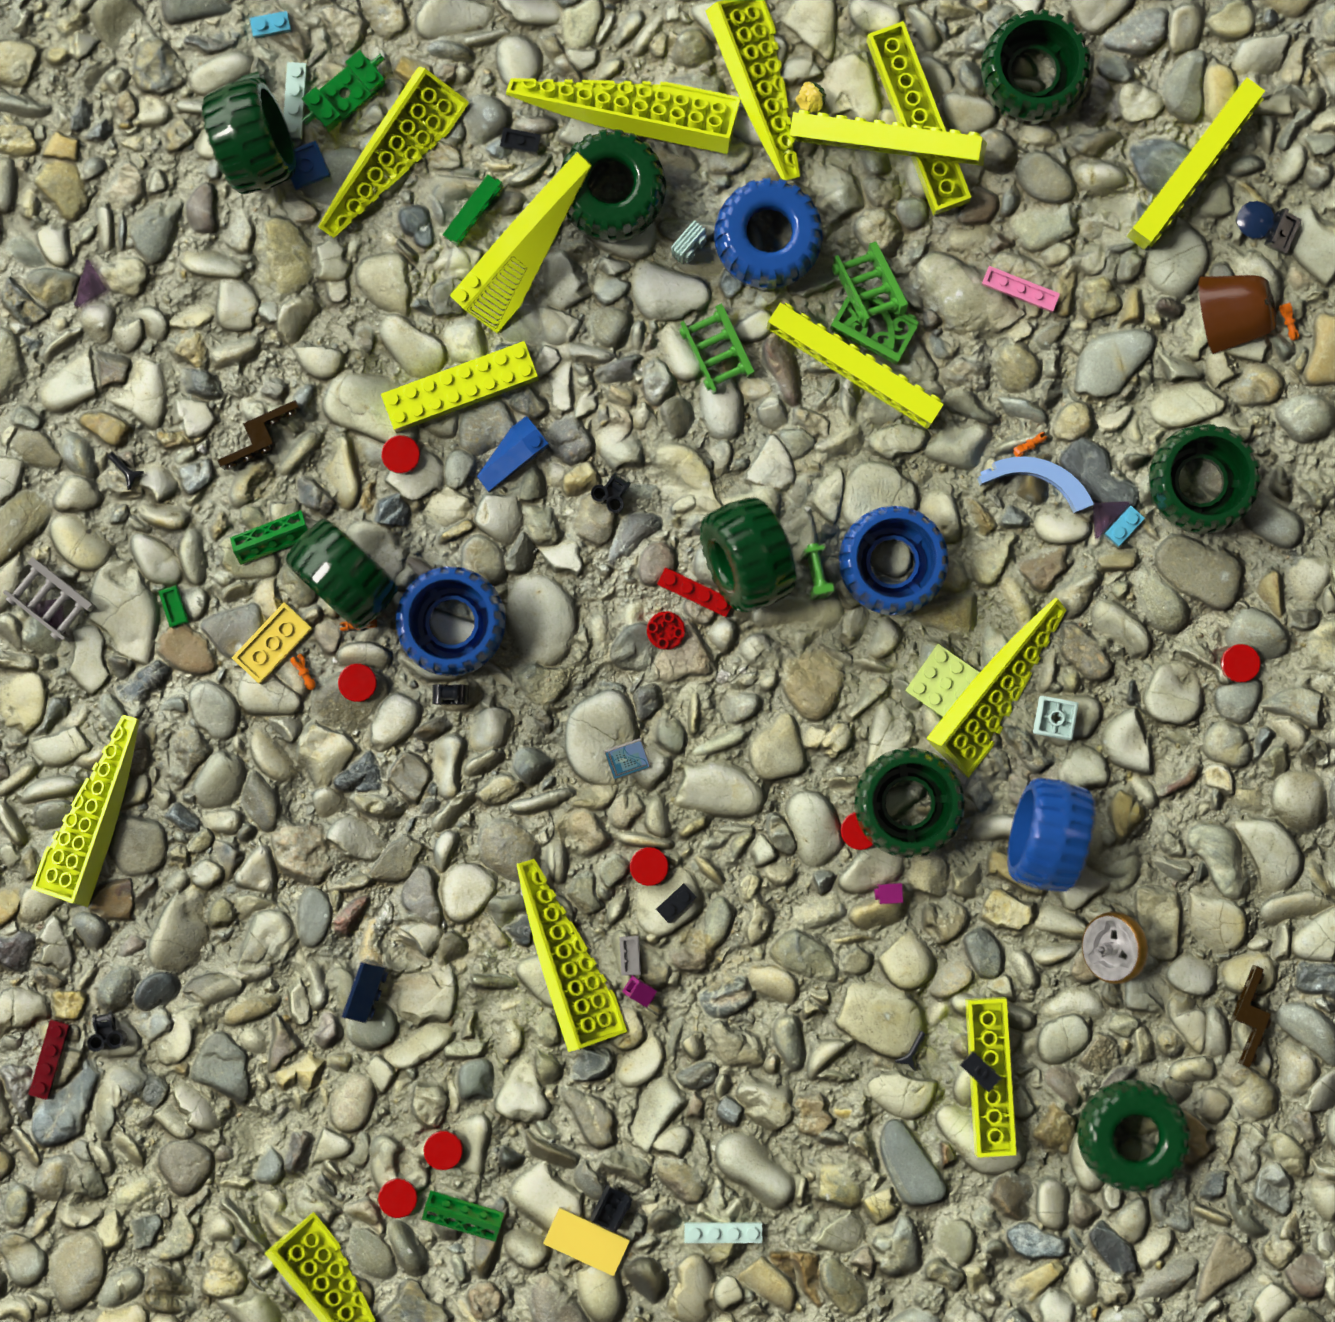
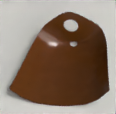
[1199,275,1276,354]

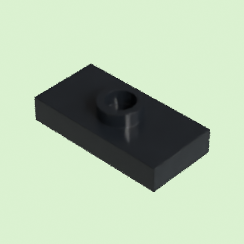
[960,1051,1002,1092]

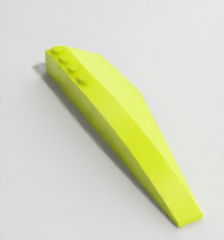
[506,78,740,154]

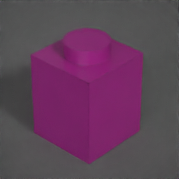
[874,883,903,904]
[622,975,657,1008]

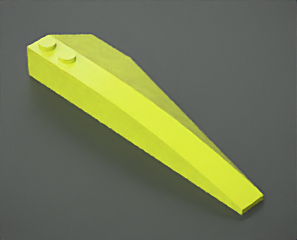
[926,598,1066,778]
[516,859,627,1052]

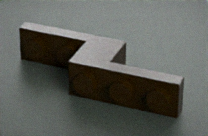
[217,400,301,470]
[1231,965,1271,1068]

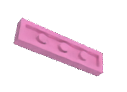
[981,266,1060,312]

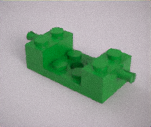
[301,50,387,133]

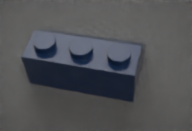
[342,959,389,1023]

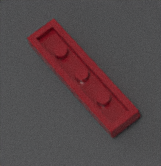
[28,1019,70,1100]

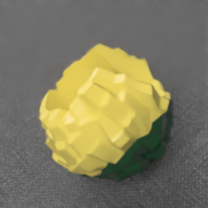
[795,82,826,112]

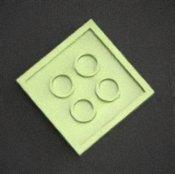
[905,644,980,717]

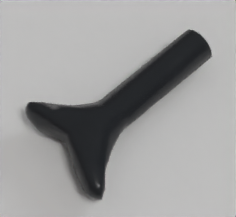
[107,452,144,490]
[894,1031,927,1071]

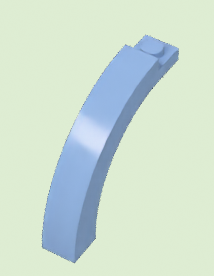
[977,457,1094,514]

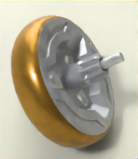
[1082,912,1148,984]

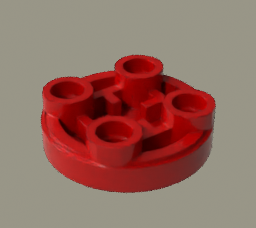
[381,435,420,474]
[647,611,685,650]
[1221,644,1260,683]
[338,664,377,702]
[841,812,878,850]
[630,847,668,886]
[424,1130,463,1170]
[378,1178,418,1218]

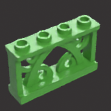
[830,286,920,365]

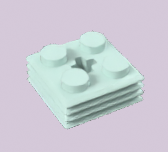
[671,221,707,264]
[1033,696,1079,740]

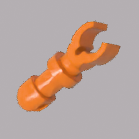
[1279,303,1299,340]
[1013,432,1048,457]
[339,619,377,631]
[291,654,316,690]

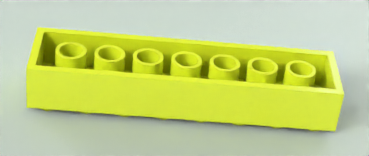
[381,341,539,433]
[965,997,1016,1157]

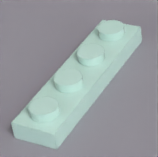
[283,62,307,140]
[684,1222,762,1243]

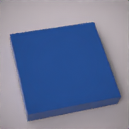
[291,140,331,190]

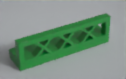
[442,174,503,247]
[230,510,308,565]
[422,1190,504,1242]

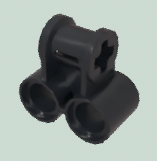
[591,472,631,515]
[432,684,469,705]
[87,1011,127,1052]

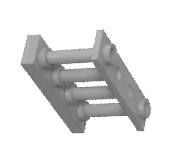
[3,557,96,642]

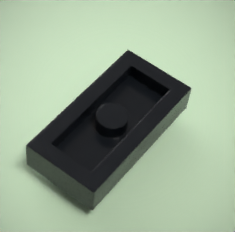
[500,127,541,155]
[656,883,697,923]

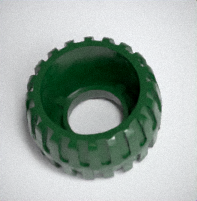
[981,9,1091,124]
[202,78,296,194]
[560,129,666,243]
[1147,424,1261,534]
[700,497,797,613]
[285,519,398,629]
[854,748,965,858]
[1076,1080,1191,1193]

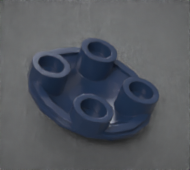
[1236,201,1274,240]

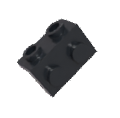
[1264,208,1302,255]
[589,1185,633,1233]

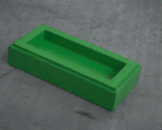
[158,585,189,628]

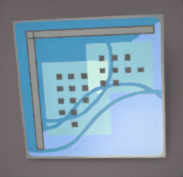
[604,738,650,779]

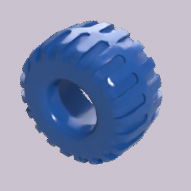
[714,178,823,291]
[839,506,949,615]
[396,566,506,676]
[1007,778,1095,892]

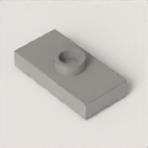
[619,936,641,976]

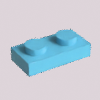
[250,11,291,38]
[1104,506,1145,547]

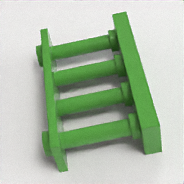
[832,241,908,328]
[679,303,754,394]
[800,543,834,601]

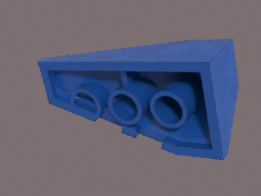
[477,416,549,492]

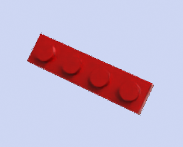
[657,567,731,618]

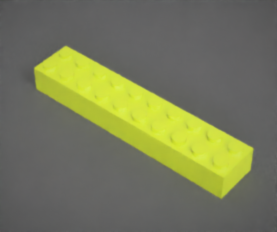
[866,21,972,216]
[1126,77,1265,250]
[790,110,987,166]
[766,302,944,429]

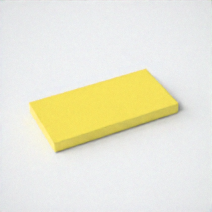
[232,602,313,684]
[543,1207,630,1276]

